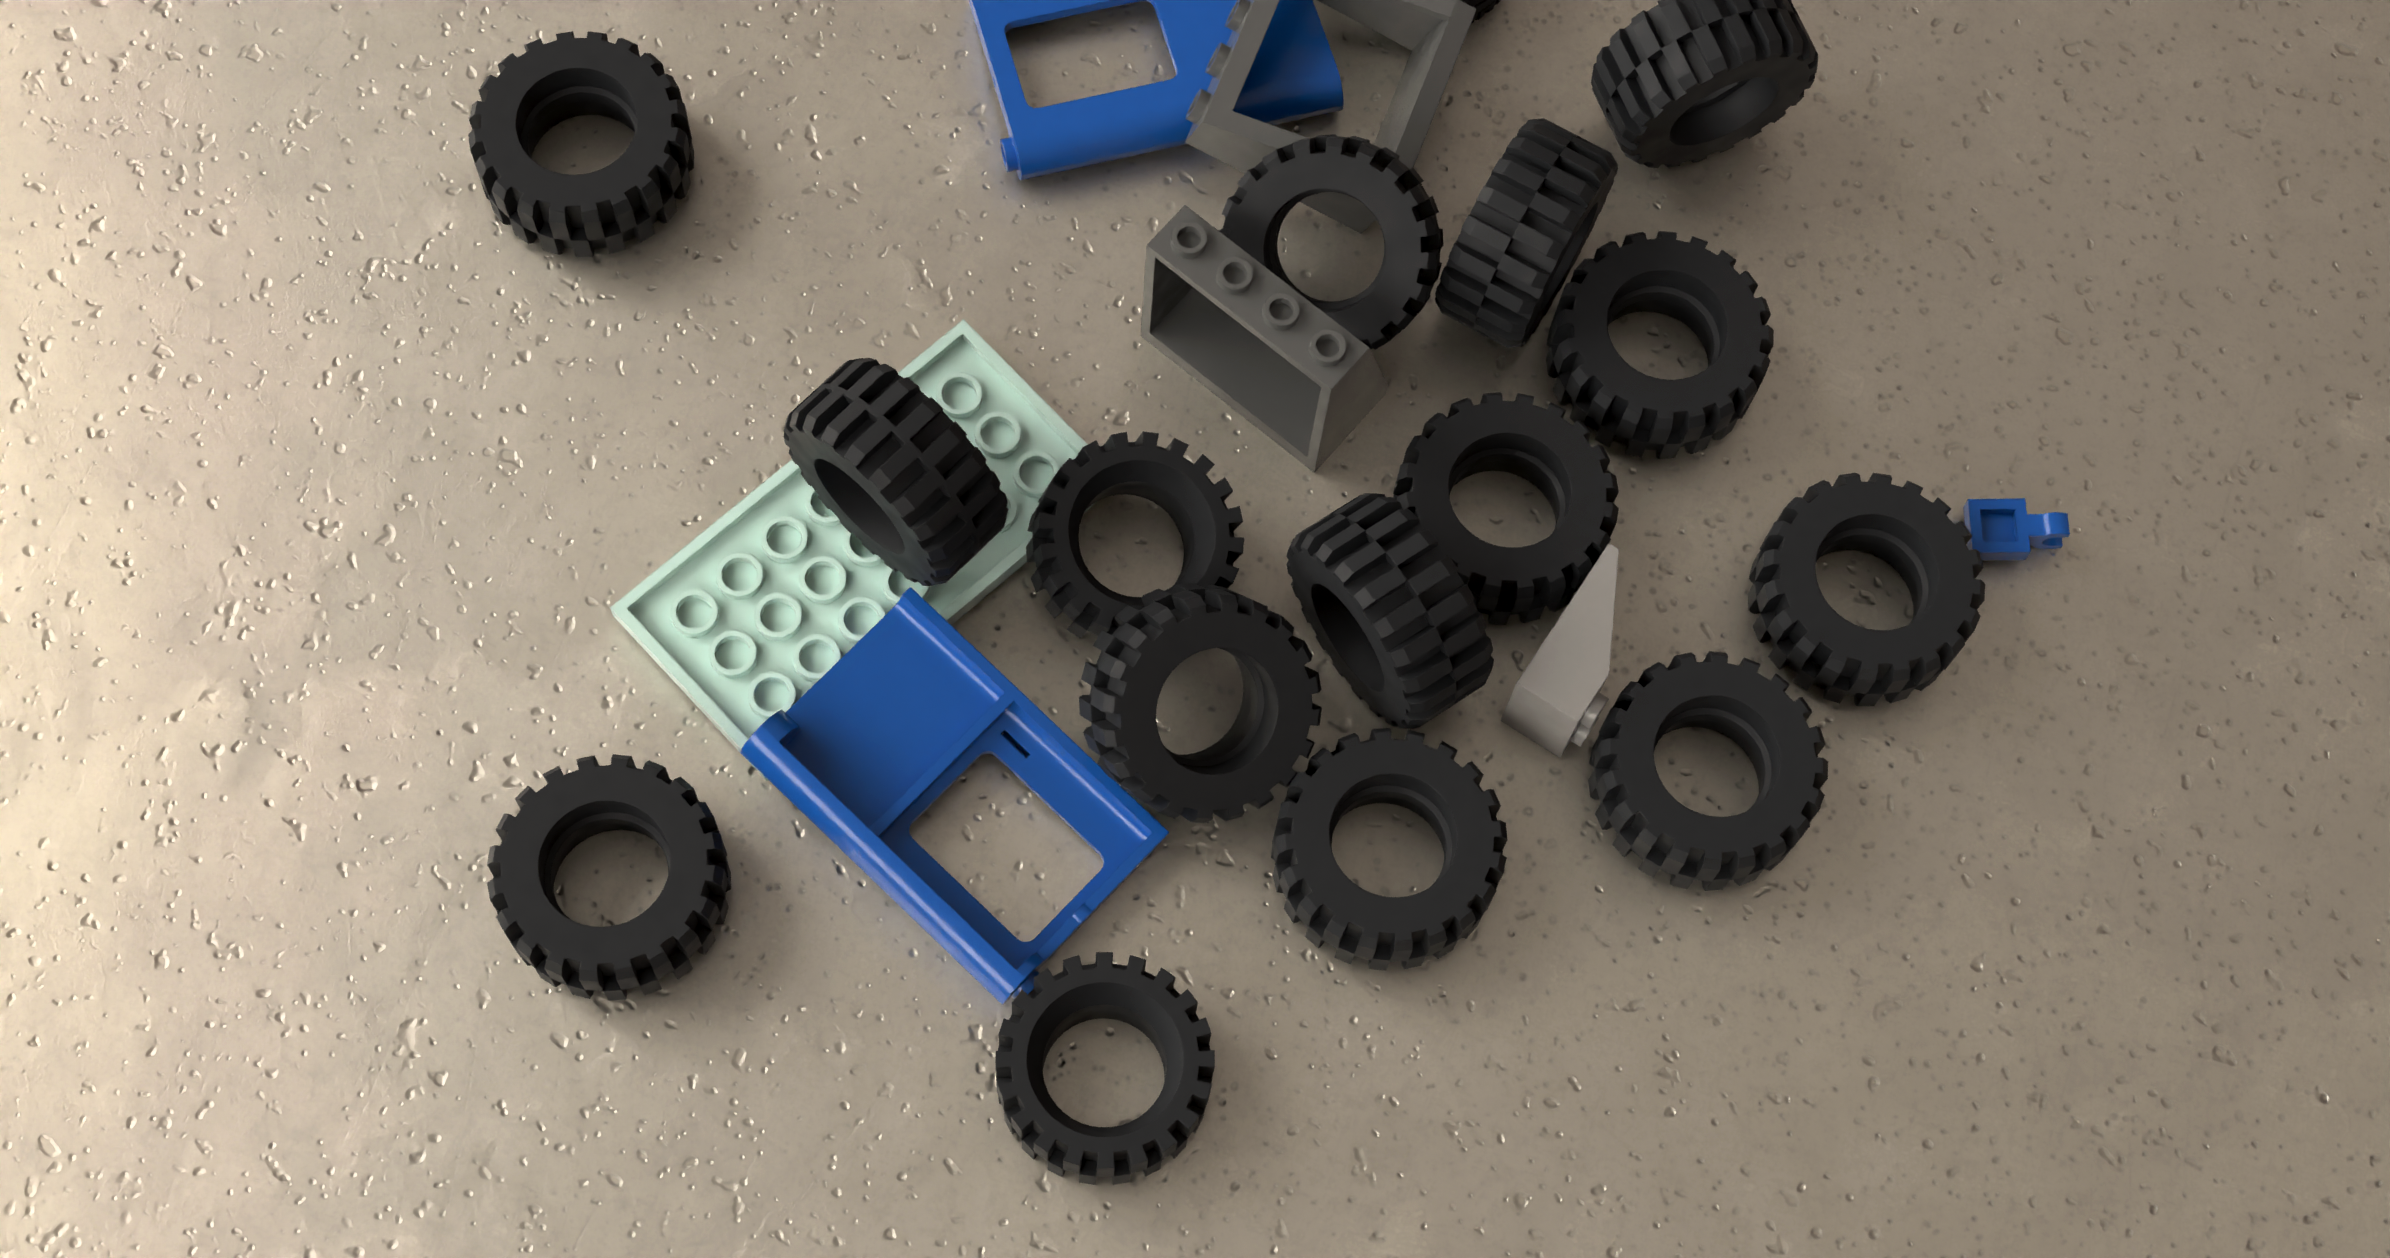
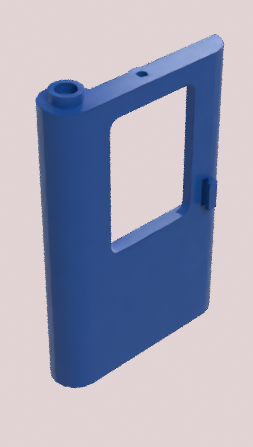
[969,0,1344,181]
[740,587,1169,1005]

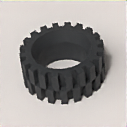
[1026,431,1244,638]
[995,952,1215,1185]

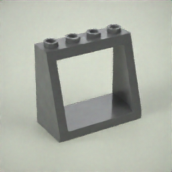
[1185,0,1477,234]
[1140,205,1388,473]

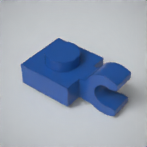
[1963,498,2070,561]

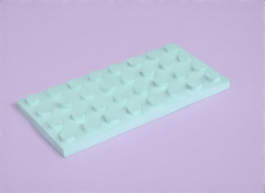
[610,319,1098,782]

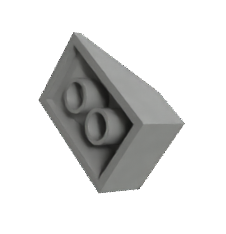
[1500,543,1619,758]

